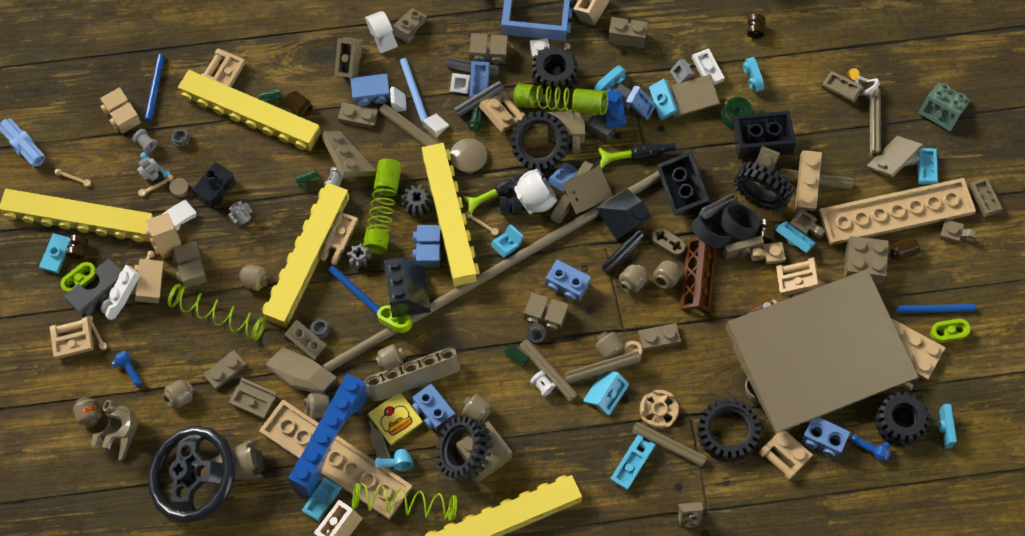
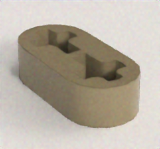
[652,228,685,257]

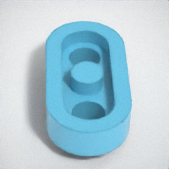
[743,57,764,92]
[594,65,626,92]

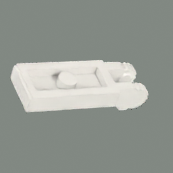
[101,265,140,320]

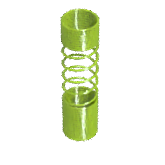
[514,83,608,115]
[363,159,402,254]

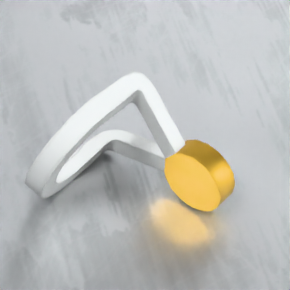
[847,68,880,96]

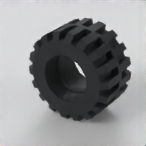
[532,45,578,96]
[875,392,930,447]

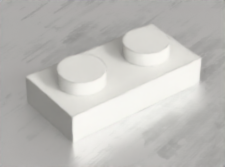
[692,48,725,85]

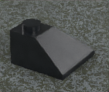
[596,189,652,240]

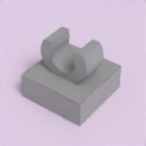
[670,59,695,84]

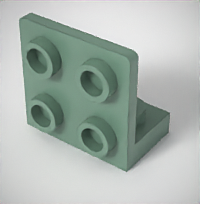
[918,82,971,131]

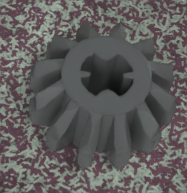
[401,185,433,217]

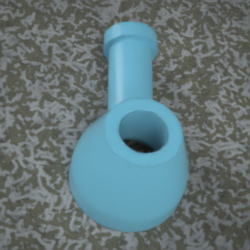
[375,449,414,471]

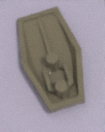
[266,347,337,394]

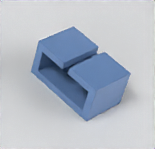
[350,74,390,106]
[413,225,441,268]

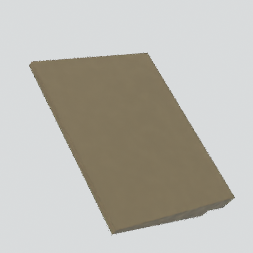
[725,269,918,434]

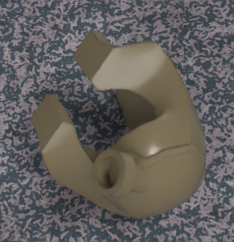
[90,400,138,461]

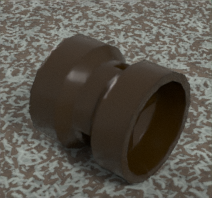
[747,14,766,39]
[756,219,777,244]
[65,235,89,260]

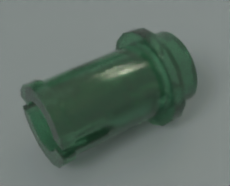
[258,88,282,103]
[468,107,484,132]
[295,169,320,188]
[504,344,530,367]

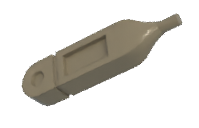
[369,420,393,470]

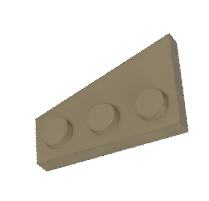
[321,131,377,177]

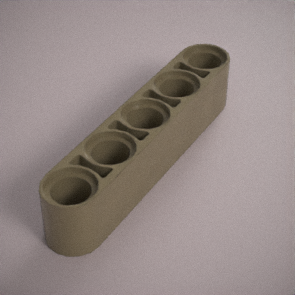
[365,348,461,401]

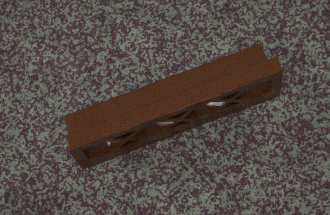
[680,237,716,314]

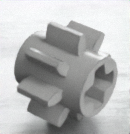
[137,158,160,181]
[228,201,253,225]
[347,244,372,269]

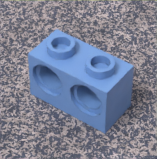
[801,417,850,458]

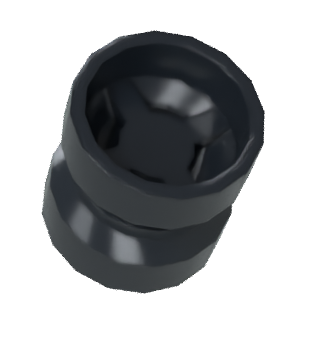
[500,196,519,215]

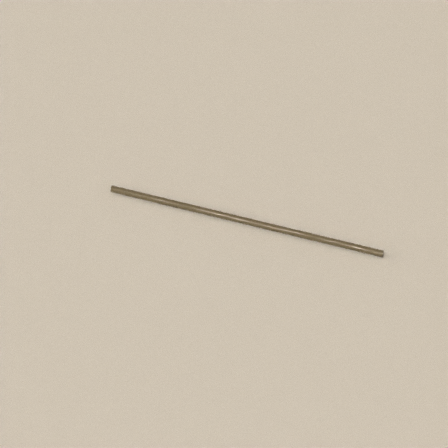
[323,171,661,372]

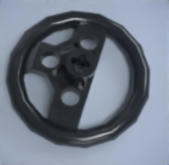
[148,425,236,524]

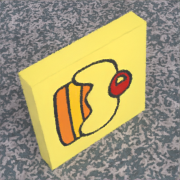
[368,393,423,446]

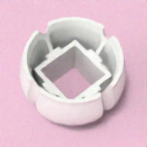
[514,168,558,214]

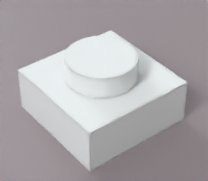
[530,38,549,60]

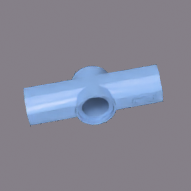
[0,118,46,167]

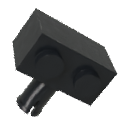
[192,162,236,209]

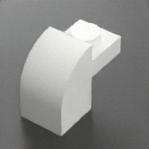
[365,11,398,53]

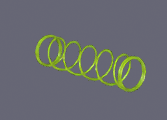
[168,284,266,341]
[352,483,457,521]

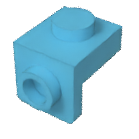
[490,225,524,258]

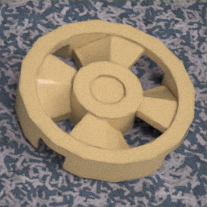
[640,390,679,429]

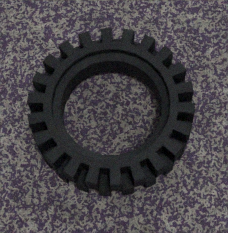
[510,111,570,170]
[733,162,794,212]
[697,398,761,462]
[435,416,492,481]

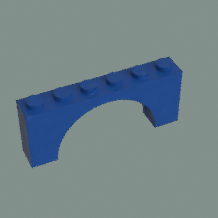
[288,374,368,499]

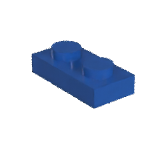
[605,90,626,128]

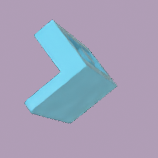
[583,371,629,416]

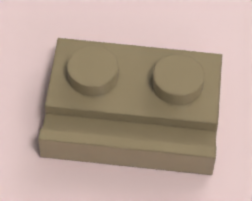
[229,378,278,420]

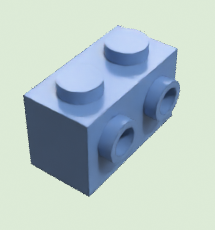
[545,260,591,302]
[412,384,456,433]

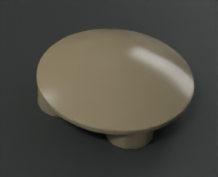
[450,139,487,174]

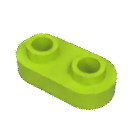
[61,262,97,293]
[377,305,412,333]
[930,319,970,343]

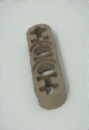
[551,161,594,224]

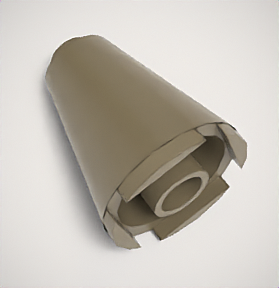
[209,439,265,480]

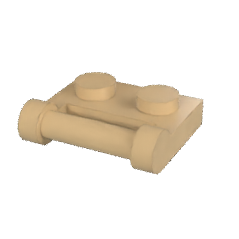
[201,49,246,87]
[479,91,526,133]
[776,258,820,297]
[50,317,94,359]
[759,431,813,480]

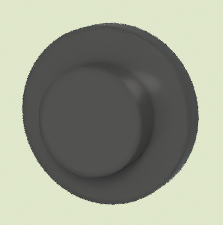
[171,129,190,147]
[310,320,330,339]
[527,323,547,343]

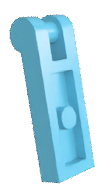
[610,434,656,491]

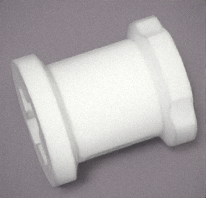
[530,370,556,397]

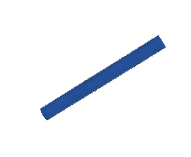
[144,54,165,122]
[328,265,380,315]
[897,304,976,313]

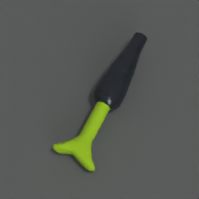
[598,143,676,169]
[463,174,524,214]

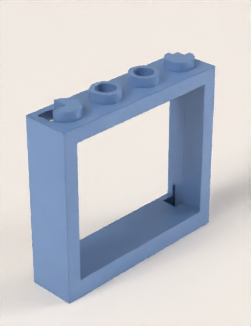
[501,0,574,41]

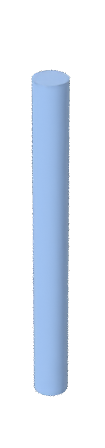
[400,58,427,123]

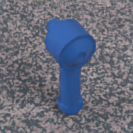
[112,350,143,387]
[850,435,891,462]

